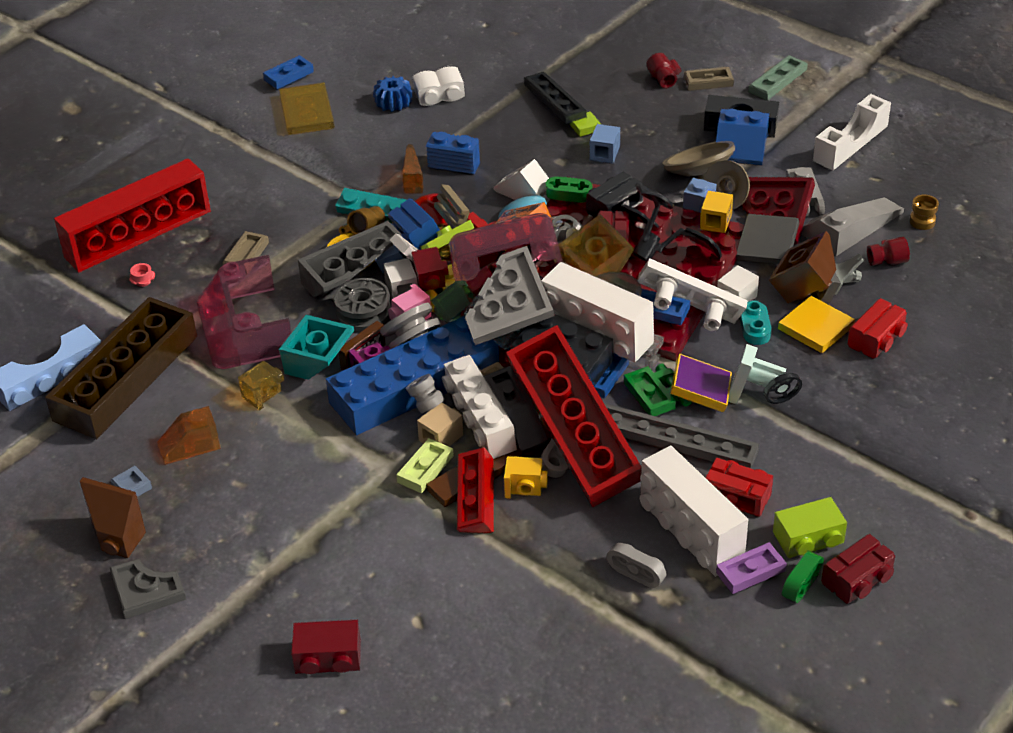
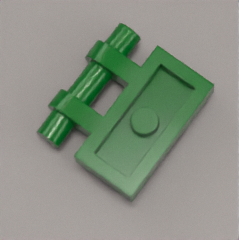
[623,363,692,416]

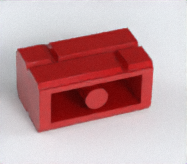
[847,298,908,359]
[706,457,773,517]

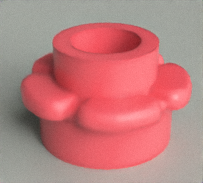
[129,263,155,287]

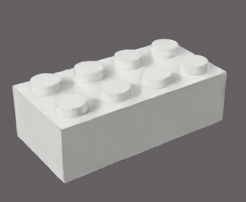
[541,262,654,362]
[640,445,748,577]

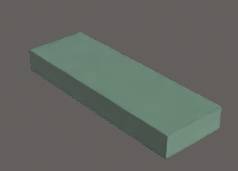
[748,55,808,100]

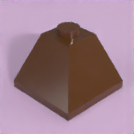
[80,477,146,558]

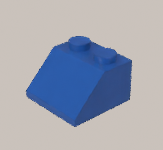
[716,109,769,165]

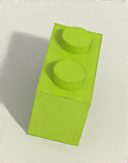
[773,497,847,558]

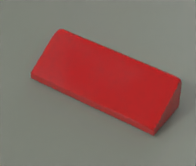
[457,447,494,533]

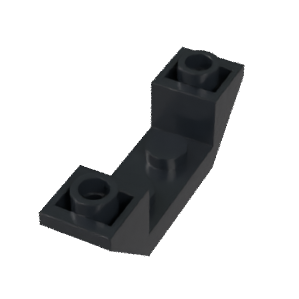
[483,366,549,455]

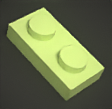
[397,438,454,493]

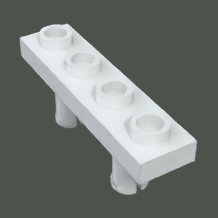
[637,258,748,331]

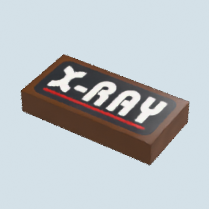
[339,321,386,371]

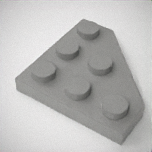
[465,246,555,345]

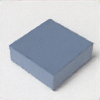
[110,466,152,497]

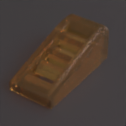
[403,144,424,194]

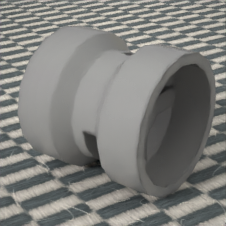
[406,374,444,413]

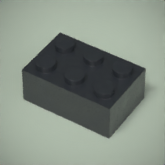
[511,314,613,386]

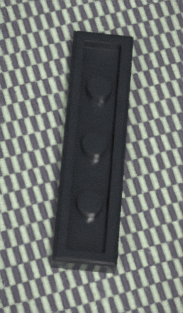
[524,71,587,124]

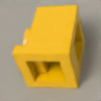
[504,456,548,499]

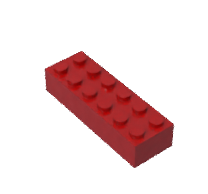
[54,158,211,273]
[506,325,642,508]

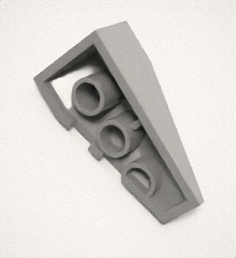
[801,197,904,256]

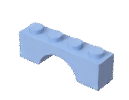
[0,324,101,411]

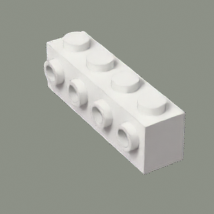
[442,355,517,459]

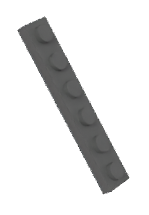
[604,403,759,469]

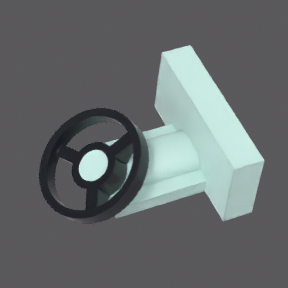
[728,344,802,405]

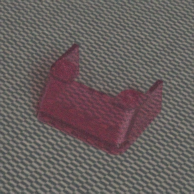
[449,213,563,314]
[197,255,291,369]

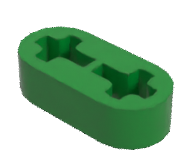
[546,177,593,203]
[782,551,824,603]

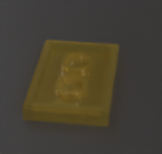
[279,82,335,135]

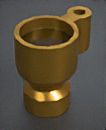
[339,206,385,235]

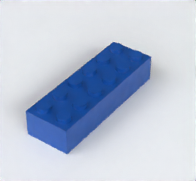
[326,315,499,436]

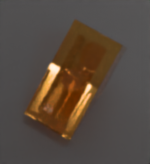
[157,406,221,465]

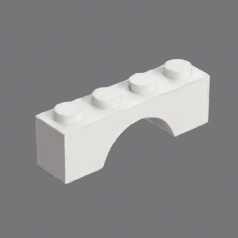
[813,94,891,170]

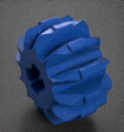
[373,76,413,112]

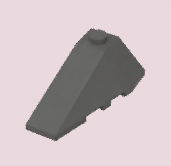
[298,221,402,297]

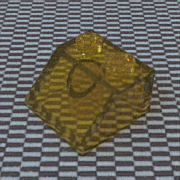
[558,214,634,283]

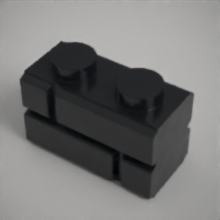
[586,172,643,218]

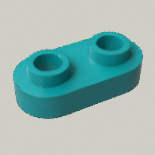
[740,300,771,345]

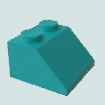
[279,315,354,380]

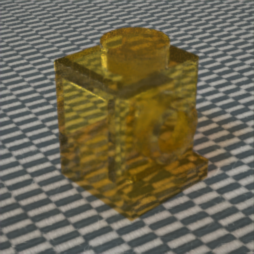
[238,361,284,411]

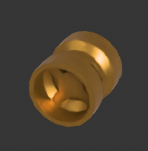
[910,194,939,230]

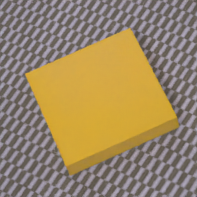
[778,296,855,353]

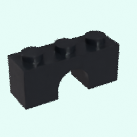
[704,95,779,138]

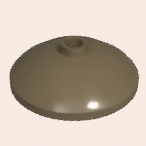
[663,141,736,179]

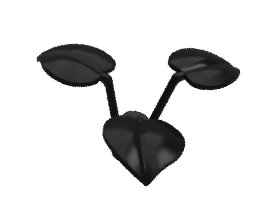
[620,183,722,262]

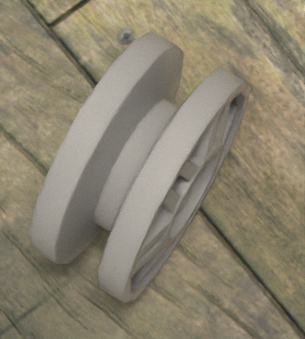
[379,303,442,349]

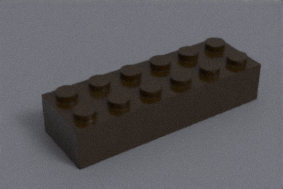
[45,297,197,440]

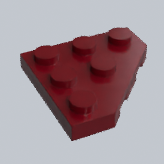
[741,177,815,244]

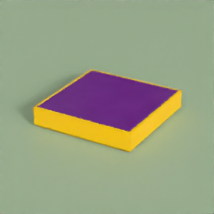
[670,354,732,412]

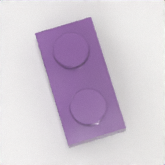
[716,542,787,594]

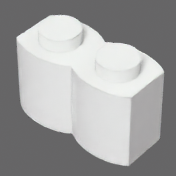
[413,67,465,106]

